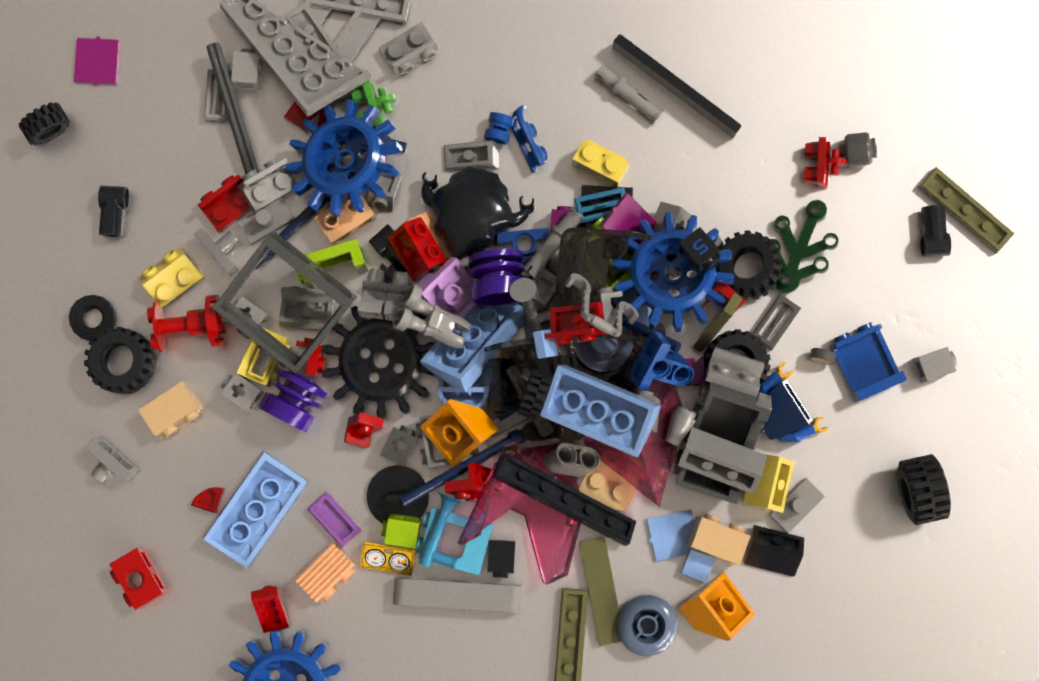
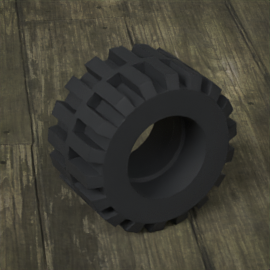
[716,230,783,300]
[84,327,156,394]
[704,329,771,386]
[897,454,951,525]

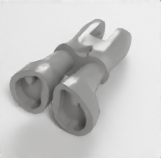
[393,283,471,349]

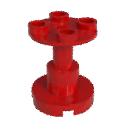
[147,294,225,353]

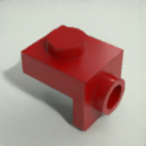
[296,337,326,378]

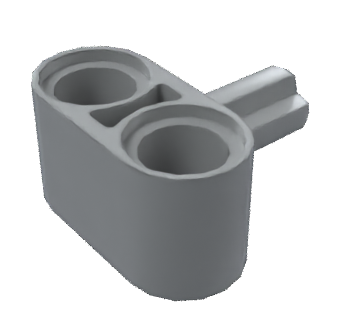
[544,426,600,477]

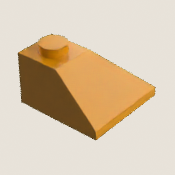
[420,399,499,468]
[679,572,756,641]

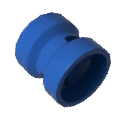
[484,112,514,145]

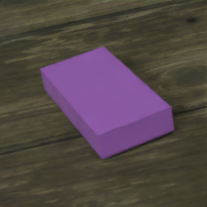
[307,492,362,548]

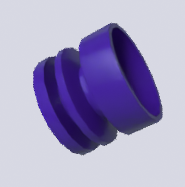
[468,248,524,306]
[258,368,328,433]

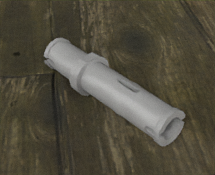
[594,63,664,123]
[524,208,584,279]

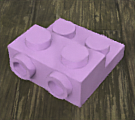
[417,257,476,318]

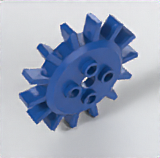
[285,100,402,217]
[612,212,734,332]
[229,630,342,681]

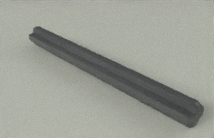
[206,42,260,175]

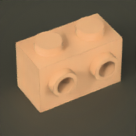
[315,195,376,246]

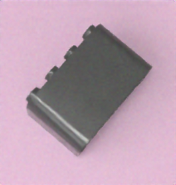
[673,380,772,504]

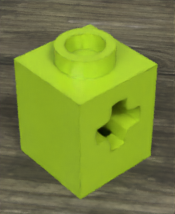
[381,513,421,549]

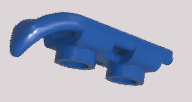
[512,105,548,173]

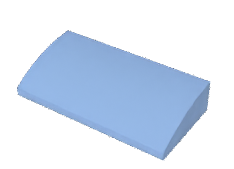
[420,303,527,393]
[540,365,661,457]
[203,451,307,568]

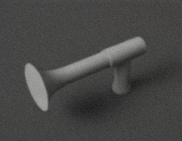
[509,278,559,331]

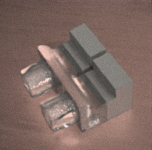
[357,269,409,321]

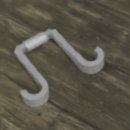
[565,273,639,337]

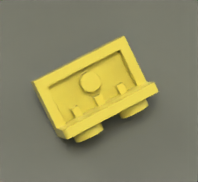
[140,248,203,308]

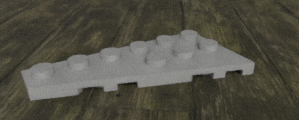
[220,0,371,117]

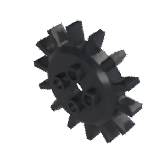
[321,306,436,420]

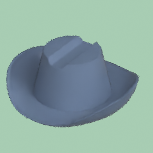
[573,325,633,372]
[617,595,678,656]

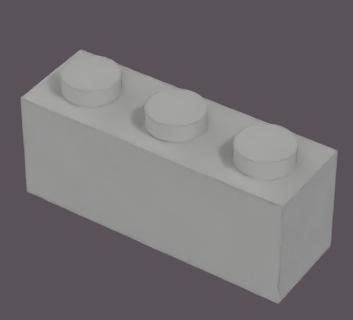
[678,427,767,494]

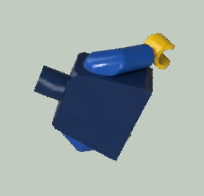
[759,362,828,442]

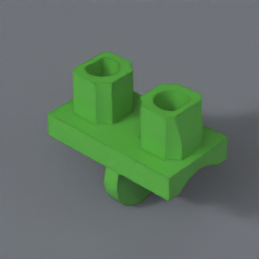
[351,80,396,127]

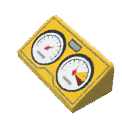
[360,541,416,576]

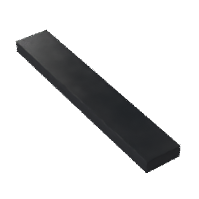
[612,34,741,138]
[492,452,636,546]

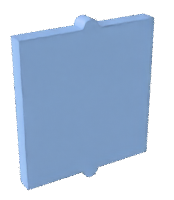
[647,510,700,561]

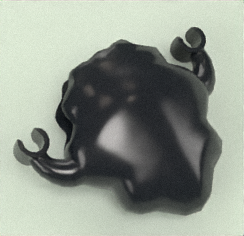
[421,167,535,256]

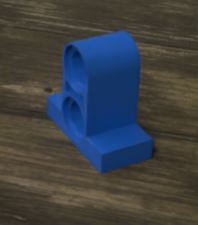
[497,228,549,280]
[628,330,694,391]

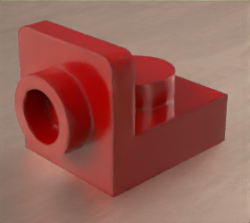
[344,412,384,448]

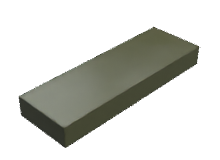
[693,293,742,352]

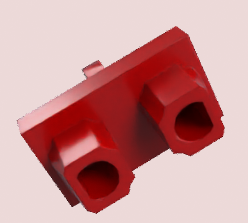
[804,137,847,188]

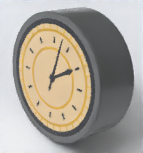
[809,348,837,365]

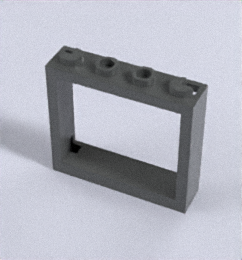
[213,231,357,374]

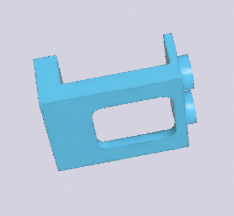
[415,508,493,575]

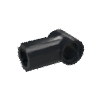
[98,185,129,237]
[920,205,952,257]
[369,224,408,277]

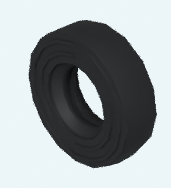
[69,295,117,341]

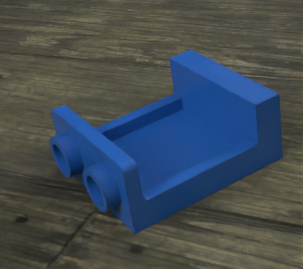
[829,322,907,402]

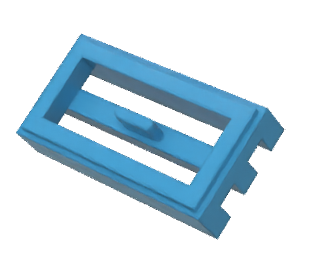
[574,187,625,225]

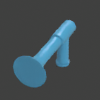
[419,492,464,569]

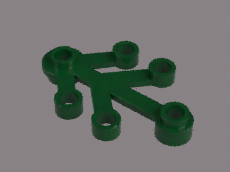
[770,200,839,293]

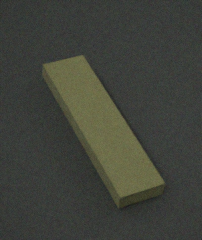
[918,167,1015,254]
[579,537,622,646]
[554,588,588,681]

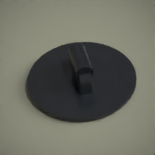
[367,465,429,524]

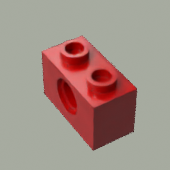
[109,547,168,610]

